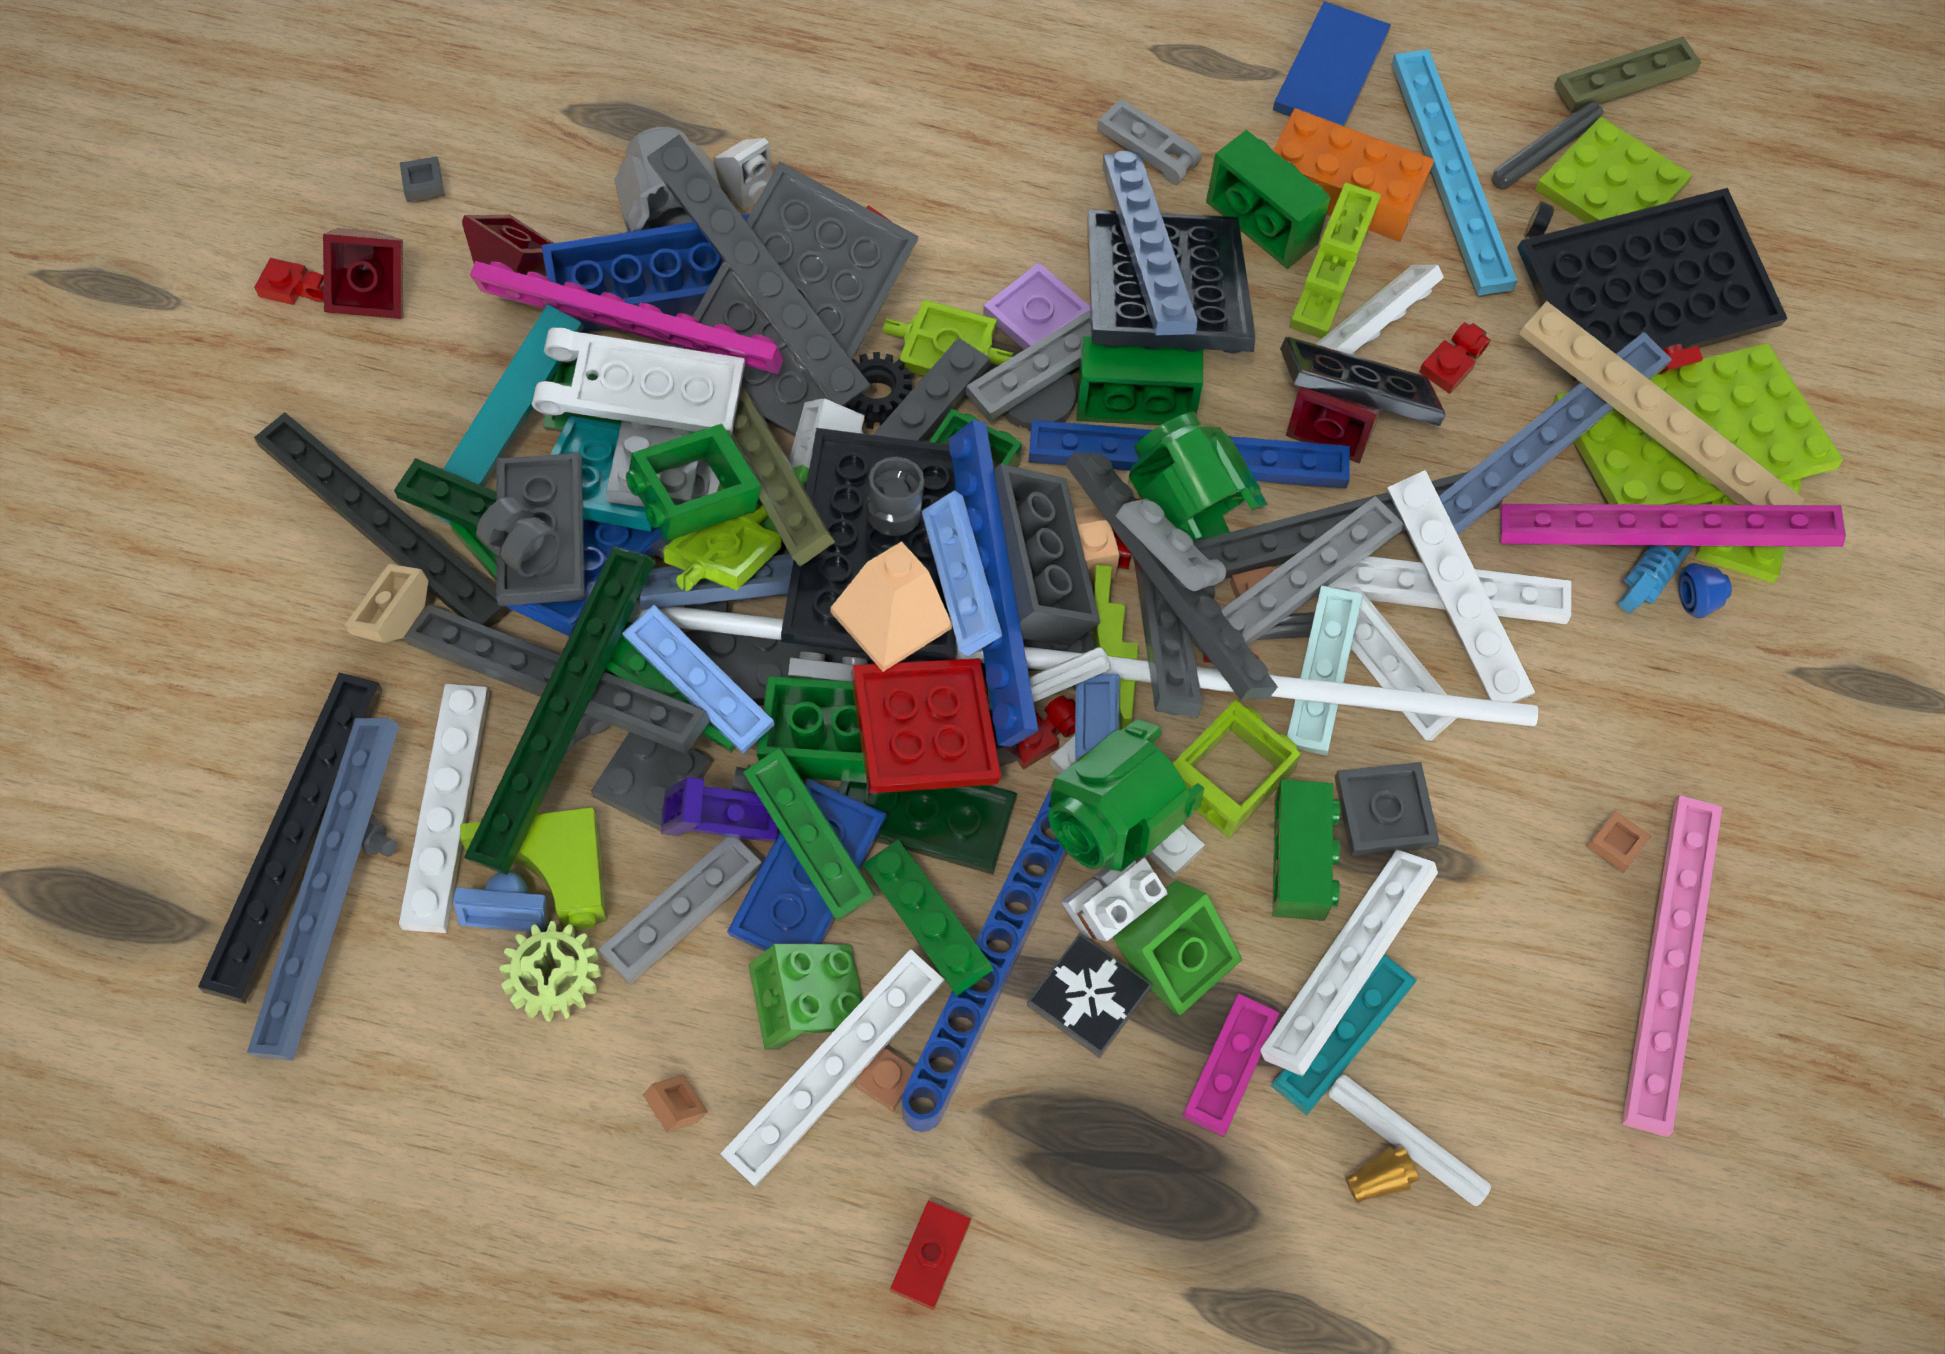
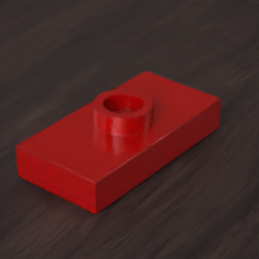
[890,1200,971,1310]

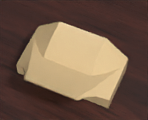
[344,564,428,643]

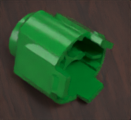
[1129,412,1268,543]
[1048,719,1204,872]

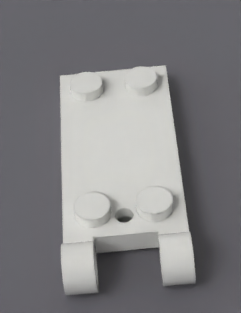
[532,328,745,437]

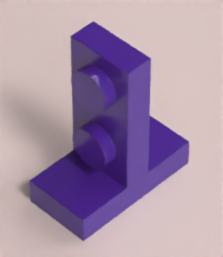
[661,777,778,842]

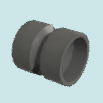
[867,457,924,536]
[476,497,560,577]

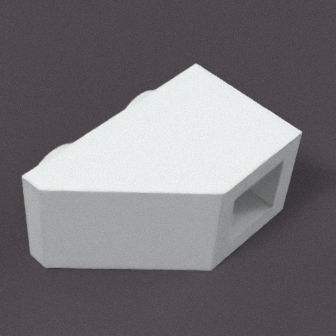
[714,138,772,210]

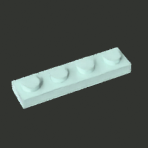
[1287,586,1363,756]

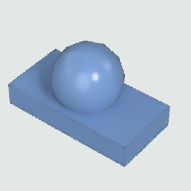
[1075,674,1122,761]
[453,871,550,932]

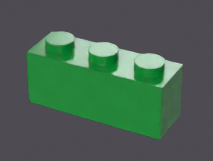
[1272,779,1340,921]

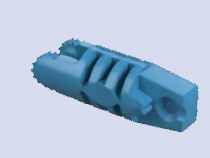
[1617,545,1693,614]

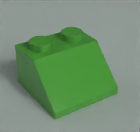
[1113,880,1243,1016]

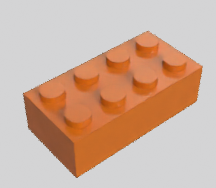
[1273,108,1435,242]

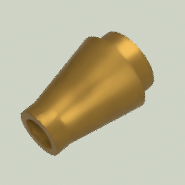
[1345,1146,1419,1203]

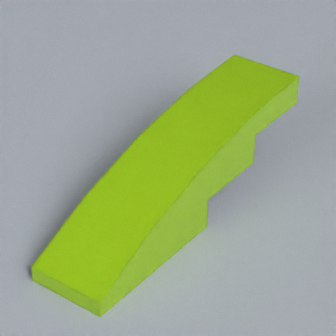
[1289,182,1381,339]
[1092,564,1139,731]

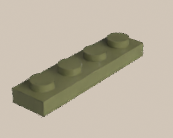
[1554,37,1701,112]

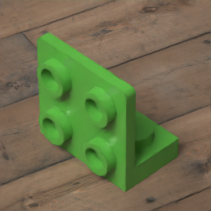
[748,944,863,1050]

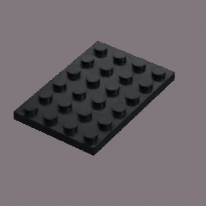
[1517,188,1788,381]
[1087,209,1256,353]
[781,428,956,661]

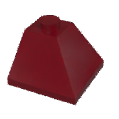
[462,214,554,277]
[323,228,403,319]
[1286,386,1381,464]

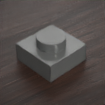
[399,156,445,202]

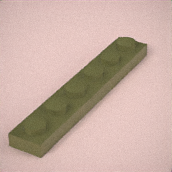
[731,387,835,567]

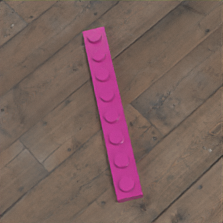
[470,261,783,374]
[1501,504,1846,547]

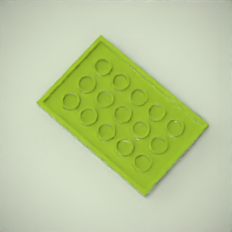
[1553,343,1843,505]

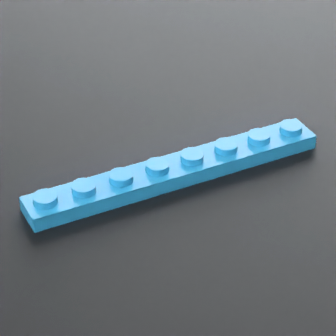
[1392,49,1517,296]

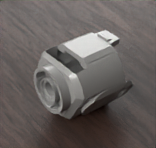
[614,127,720,232]

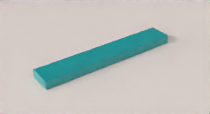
[423,304,584,525]

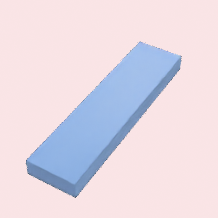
[921,491,1002,656]
[622,605,775,754]

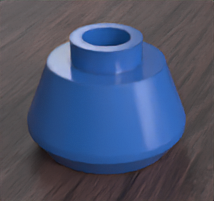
[1678,563,1732,619]

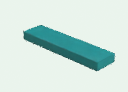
[1271,954,1417,1116]

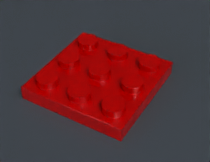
[850,658,1001,793]

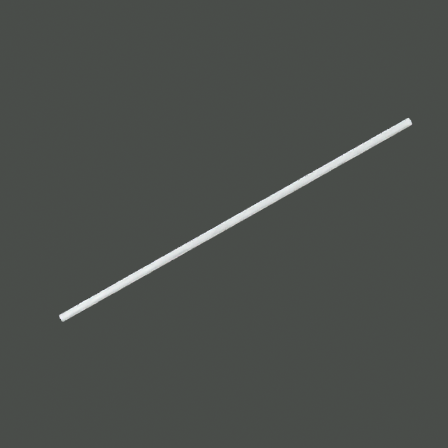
[627,602,1538,727]

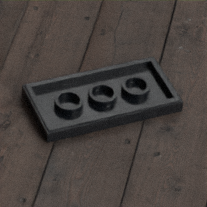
[1280,336,1446,426]

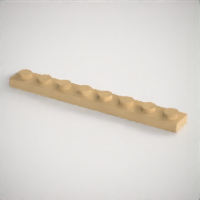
[1519,301,1805,505]

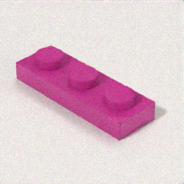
[1182,993,1280,1137]

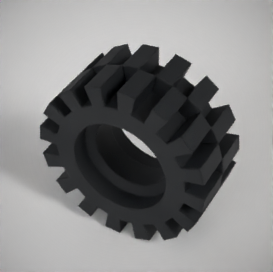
[846,352,912,429]

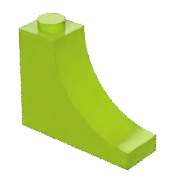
[460,807,607,930]

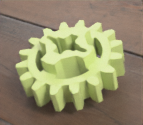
[499,921,601,1022]

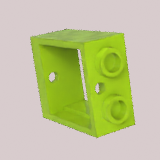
[1172,699,1301,839]

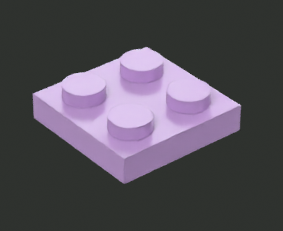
[983,262,1090,350]

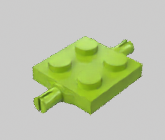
[883,299,1014,376]
[664,504,781,591]

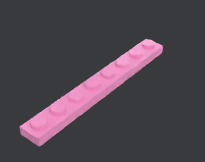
[1622,795,1722,1137]

